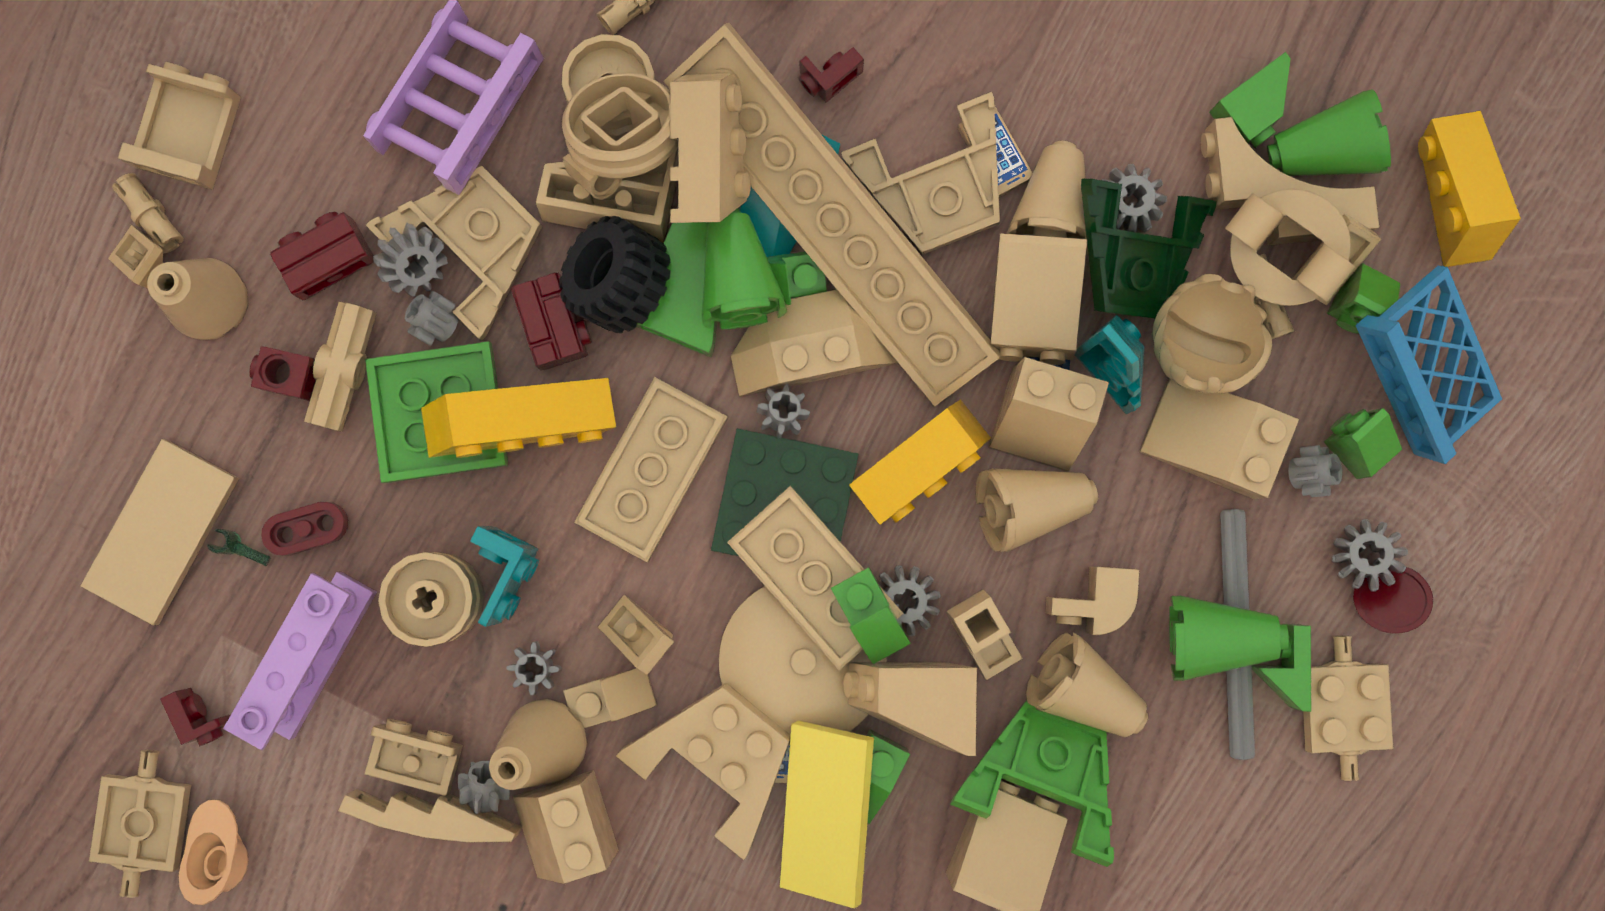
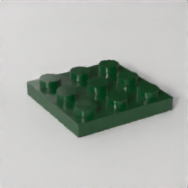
[711,428,859,556]

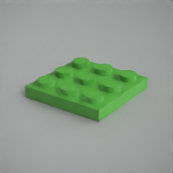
[365,341,508,483]

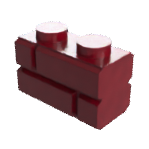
[270,212,374,301]
[511,272,592,371]

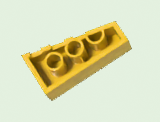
[421,378,616,458]

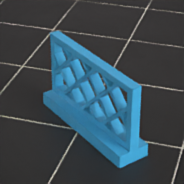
[1355,265,1502,464]

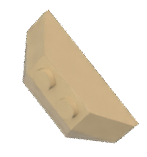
[731,289,899,397]

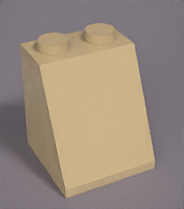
[990,233,1087,365]
[989,357,1109,471]
[843,662,977,756]
[513,770,619,884]
[946,779,1068,911]

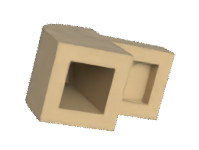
[1045,566,1139,635]
[946,589,1023,680]

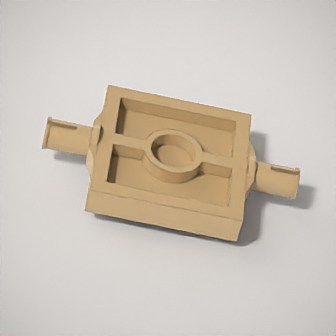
[1303,636,1393,781]
[89,750,191,898]

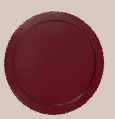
[1353,567,1433,633]

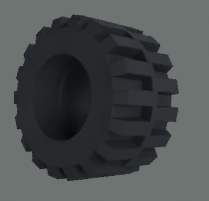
[559,216,671,333]

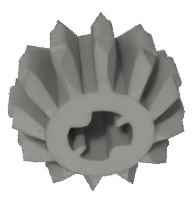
[1102,164,1167,232]
[373,223,448,297]
[1332,519,1408,592]
[879,565,941,637]

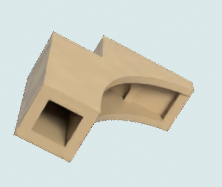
[1201,117,1379,245]

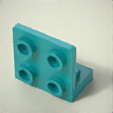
[470,526,540,627]

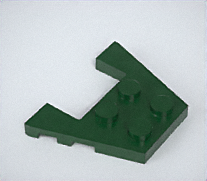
[1081,179,1217,319]

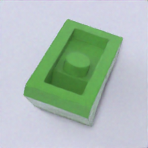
[767,252,827,305]
[831,567,911,664]
[1252,624,1311,712]

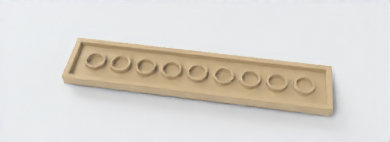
[664,23,1001,406]

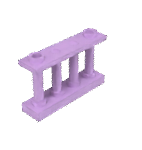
[363,0,544,195]
[223,572,377,750]

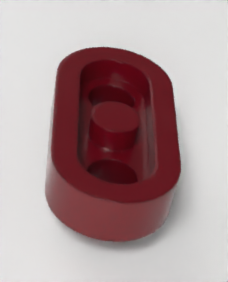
[261,502,348,555]

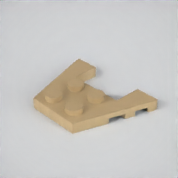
[841,92,1000,255]
[366,166,542,341]
[616,683,790,860]

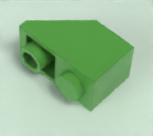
[1327,263,1400,334]
[1324,408,1402,479]

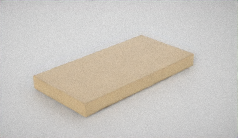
[574,377,728,562]
[81,439,239,625]
[727,486,904,671]

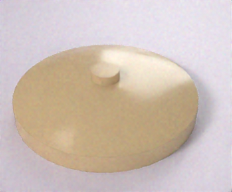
[719,586,887,745]

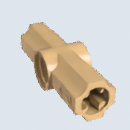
[304,302,376,432]

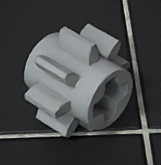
[405,291,458,346]
[756,384,810,439]
[1288,445,1342,497]
[506,641,562,695]
[458,761,510,814]

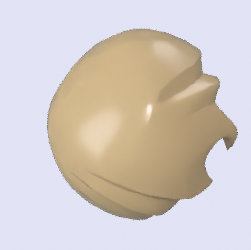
[1152,274,1272,393]

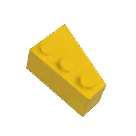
[1418,111,1521,267]
[849,399,991,525]

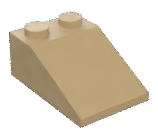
[1139,378,1299,499]

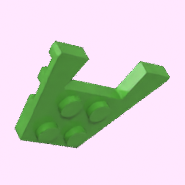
[950,700,1114,867]

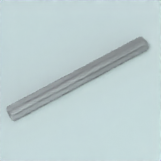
[1220,509,1255,760]

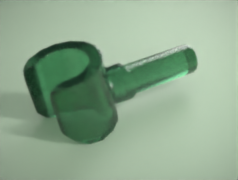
[207,529,271,566]

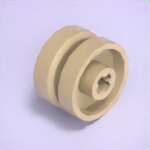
[562,34,655,141]
[378,552,484,647]

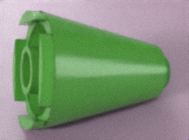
[1267,89,1391,176]
[702,208,787,329]
[1169,595,1289,681]

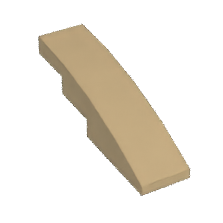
[338,789,522,842]

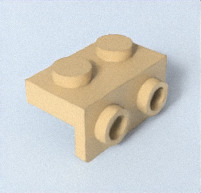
[365,719,463,796]

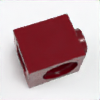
[249,346,316,401]

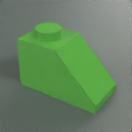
[1209,52,1291,148]
[867,729,910,824]

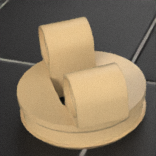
[562,73,678,200]
[1225,189,1356,306]

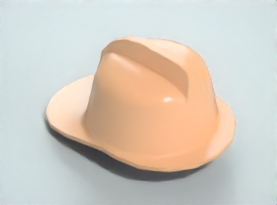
[178,800,249,905]

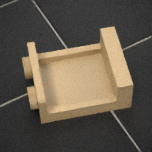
[118,62,241,190]

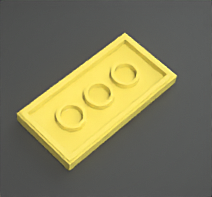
[780,721,874,909]

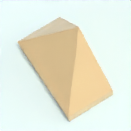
[108,225,163,288]

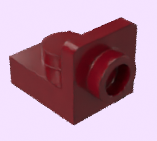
[798,47,864,103]
[160,688,231,747]

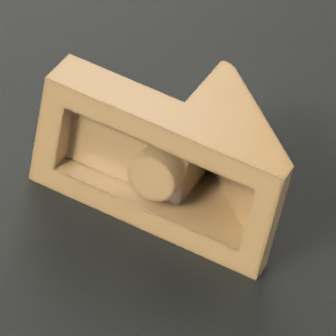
[598,595,674,675]
[563,668,657,728]

